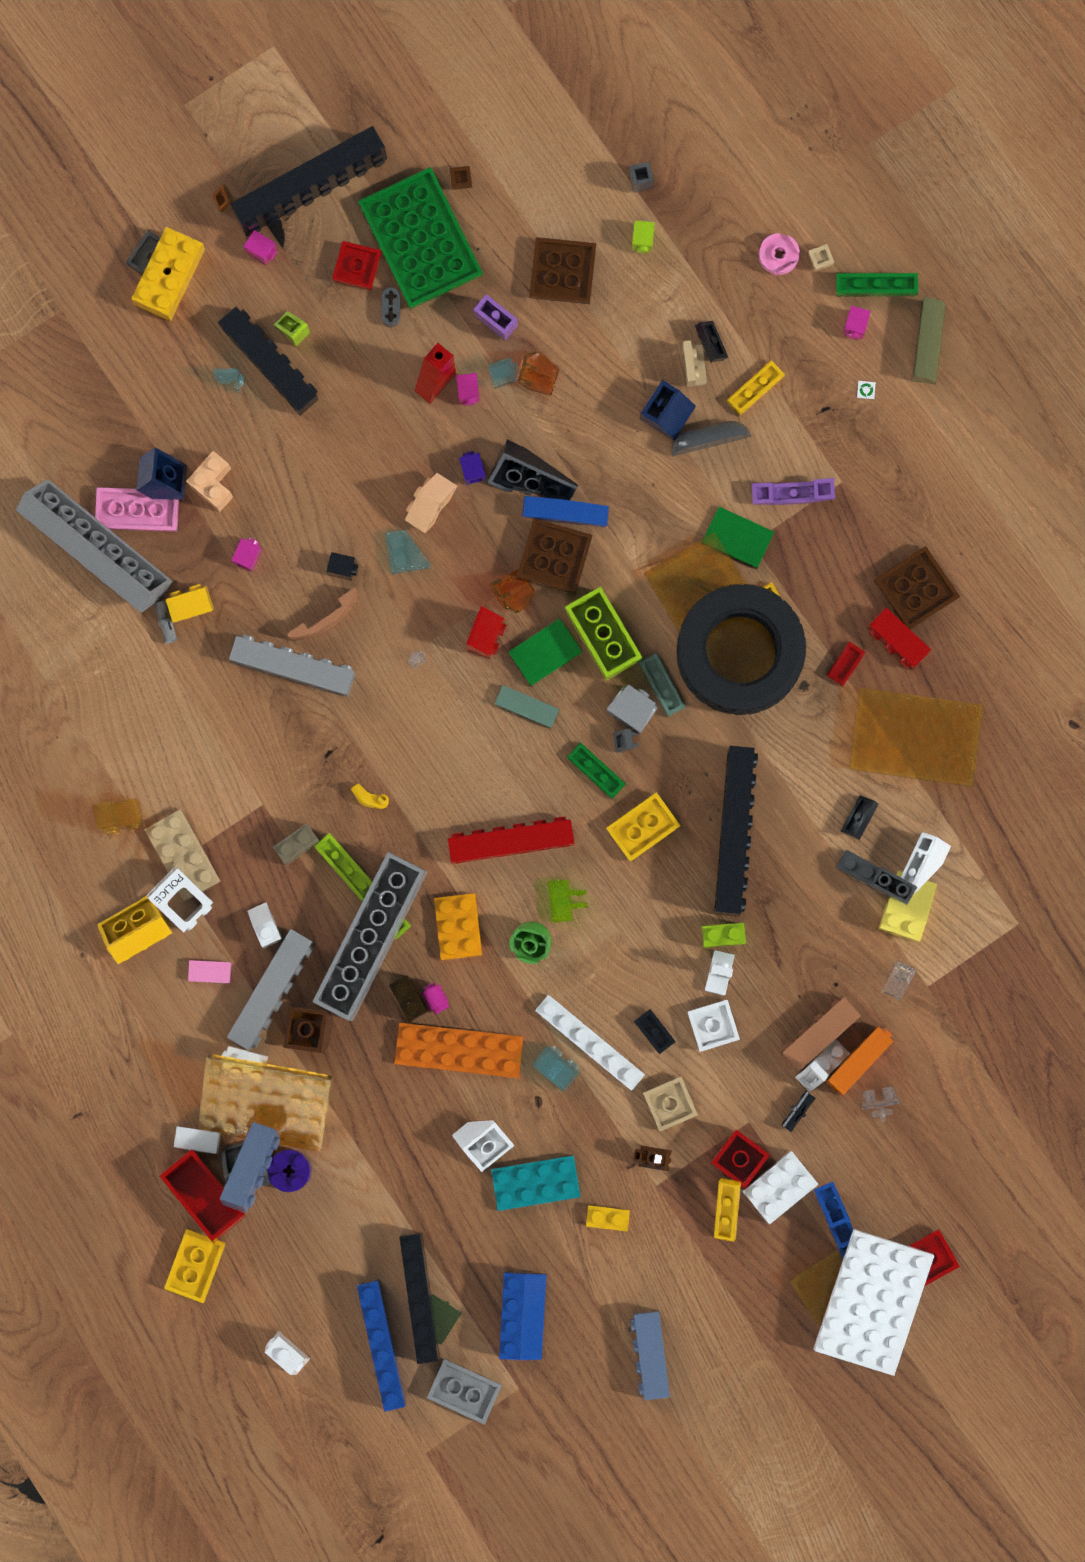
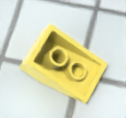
[878,871,937,943]

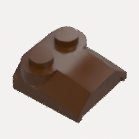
[283,1006,332,1053]

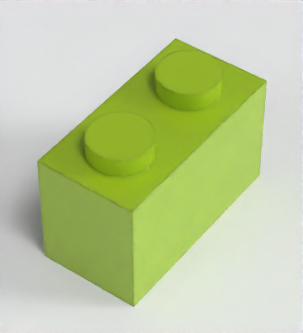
[701,923,746,948]

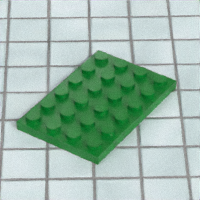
[358,167,483,310]

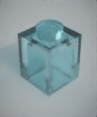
[488,357,520,389]

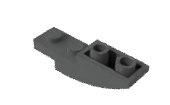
[836,849,918,905]

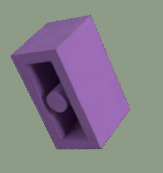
[473,294,518,341]

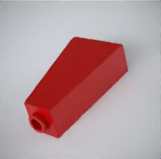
[414,342,456,404]

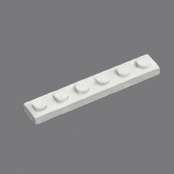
[535,995,645,1091]

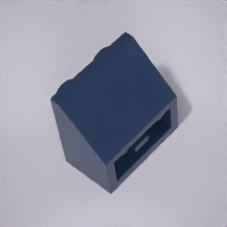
[640,380,696,440]

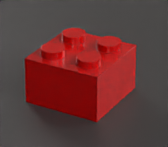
[710,1129,770,1189]

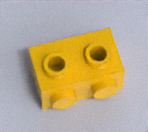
[165,584,214,623]

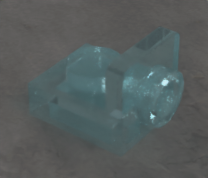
[214,368,244,393]

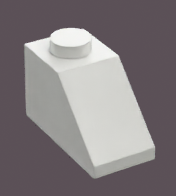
[247,902,283,949]

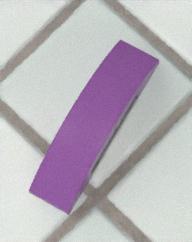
[752,478,835,505]

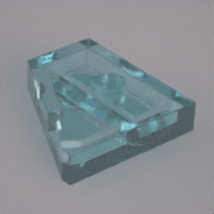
[385,530,431,574]

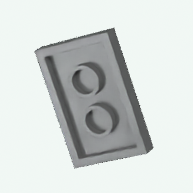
[427,1358,502,1425]

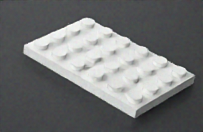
[813,1229,934,1376]

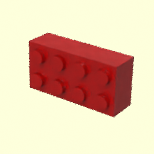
[159,1149,246,1243]

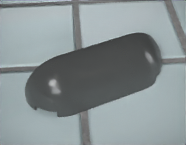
[671,421,751,457]

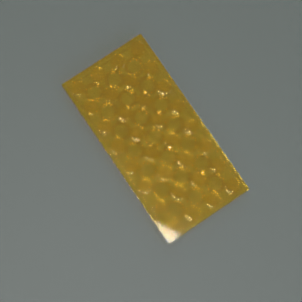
[644,532,775,683]

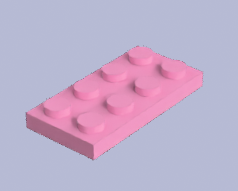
[95,488,179,532]

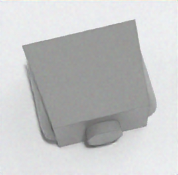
[606,685,657,735]

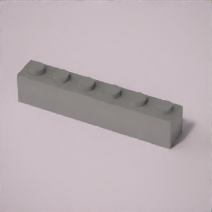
[229,635,356,698]
[227,929,314,1050]

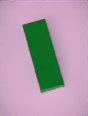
[567,742,626,799]

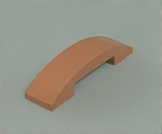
[287,587,358,641]

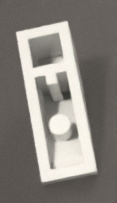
[901,832,951,894]

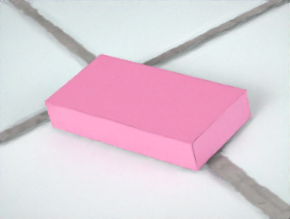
[188,960,232,983]

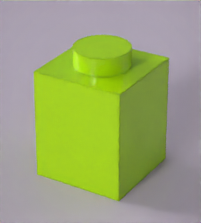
[632,220,655,254]

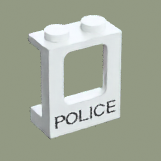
[146,866,213,932]

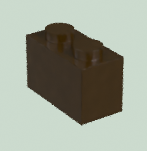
[389,975,428,1022]

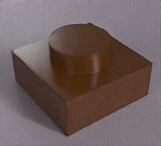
[450,166,472,190]

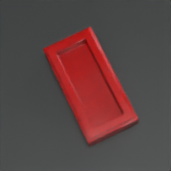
[826,641,866,687]

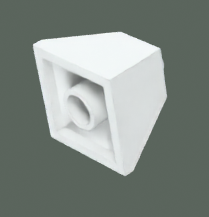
[452,1120,514,1172]

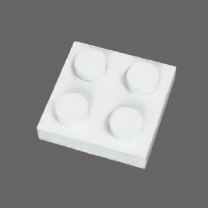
[687,1000,740,1052]

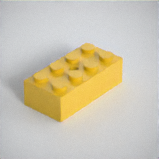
[131,227,205,322]

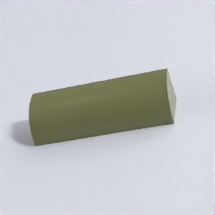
[912,297,946,385]

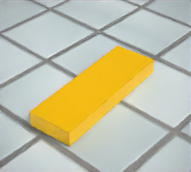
[726,360,785,416]
[714,1178,741,1242]

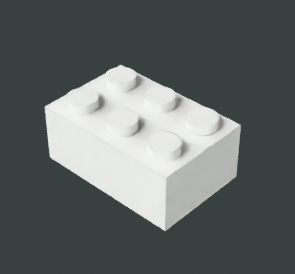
[741,1151,818,1225]

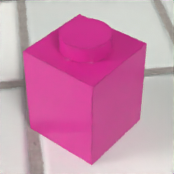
[244,230,277,265]
[843,306,871,340]
[456,373,480,406]
[231,538,262,572]

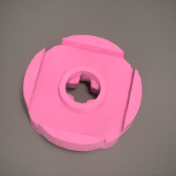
[759,233,800,276]

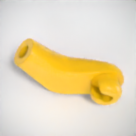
[351,783,389,809]

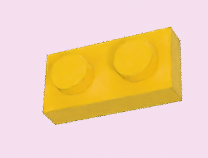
[586,1205,630,1231]

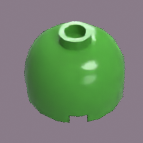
[509,921,552,964]

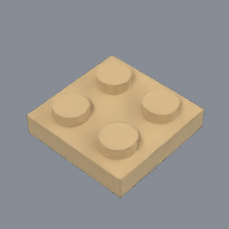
[643,1077,698,1132]

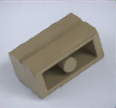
[273,823,320,866]

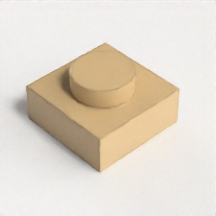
[808,244,834,271]

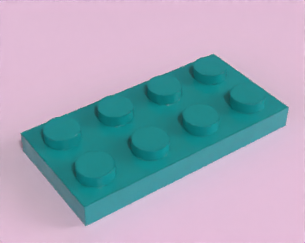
[491,1155,581,1211]

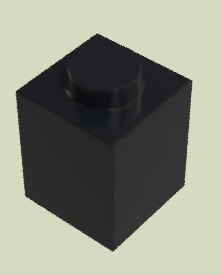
[326,552,359,581]

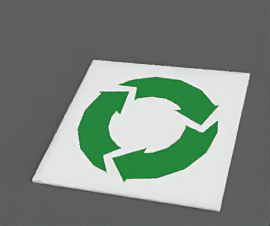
[857,381,876,399]

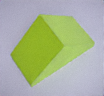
[274,311,310,347]

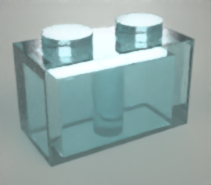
[532,1045,580,1092]

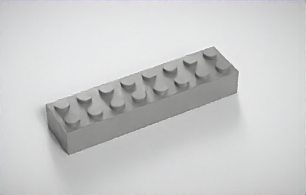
[16,479,172,613]
[313,852,428,1021]

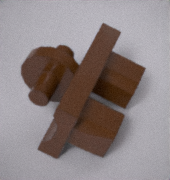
[633,1145,672,1172]

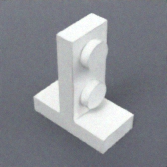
[705,950,735,996]
[795,1039,850,1092]

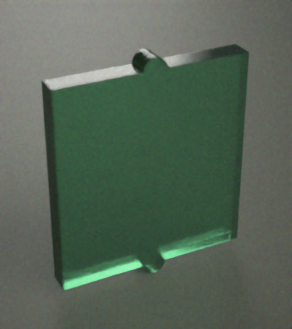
[431,1294,461,1344]

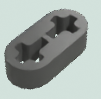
[381,287,400,328]

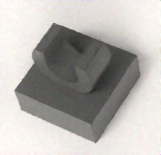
[613,729,639,753]

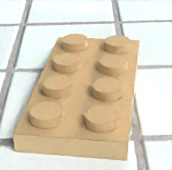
[144,809,221,902]

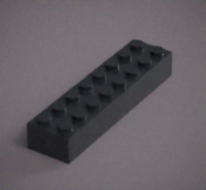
[230,126,387,236]
[714,746,758,917]

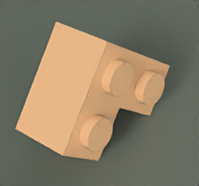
[186,451,233,512]
[405,473,457,533]

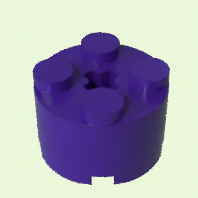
[268,1149,312,1192]

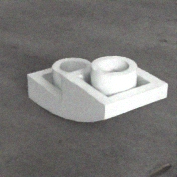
[173,1126,221,1154]

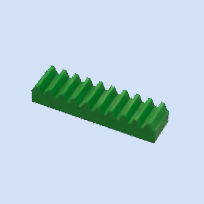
[836,273,918,297]

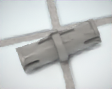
[154,601,178,644]

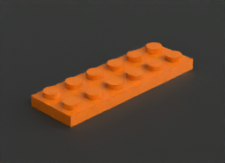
[394,1023,524,1078]

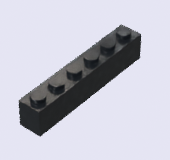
[218,307,318,416]
[399,1233,440,1364]

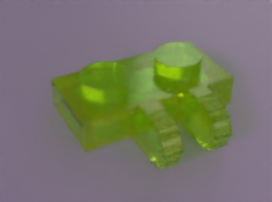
[548,879,588,923]

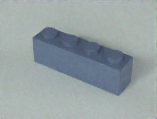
[220,1122,280,1213]
[630,1310,670,1400]

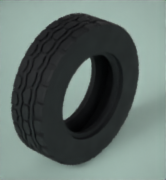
[676,584,806,715]

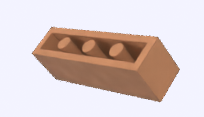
[781,997,861,1072]

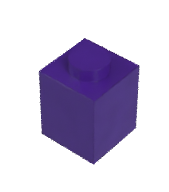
[459,451,486,485]

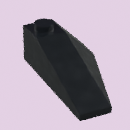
[487,439,578,500]

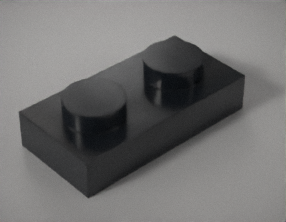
[695,321,728,363]
[841,795,879,840]
[634,1009,676,1055]

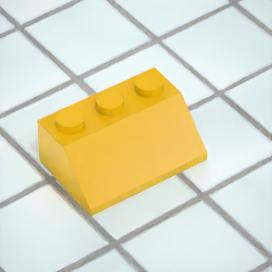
[97,896,172,964]

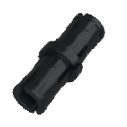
[781,1091,816,1132]

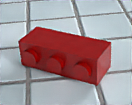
[867,607,932,670]

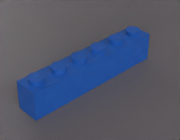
[357,1280,406,1412]

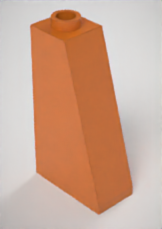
[825,1026,893,1095]

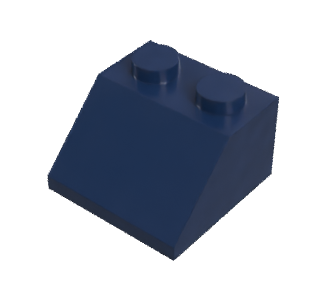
[136,447,187,500]

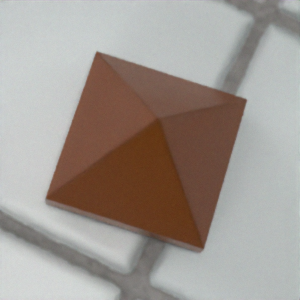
[212,184,233,212]

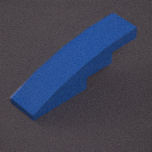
[522,496,609,527]
[814,1181,853,1259]

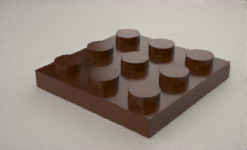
[529,237,596,304]
[517,518,592,595]
[874,546,960,630]

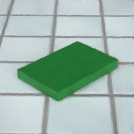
[701,506,774,569]
[508,618,582,687]

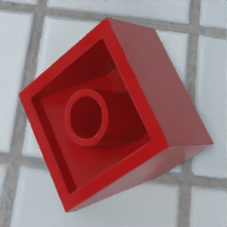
[466,606,507,659]

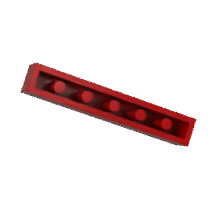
[447,817,575,864]

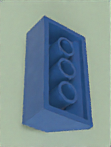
[499,1272,546,1360]

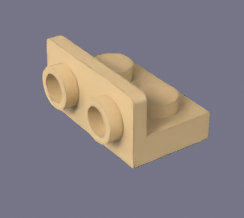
[682,341,707,387]

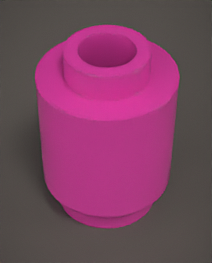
[422,982,449,1015]

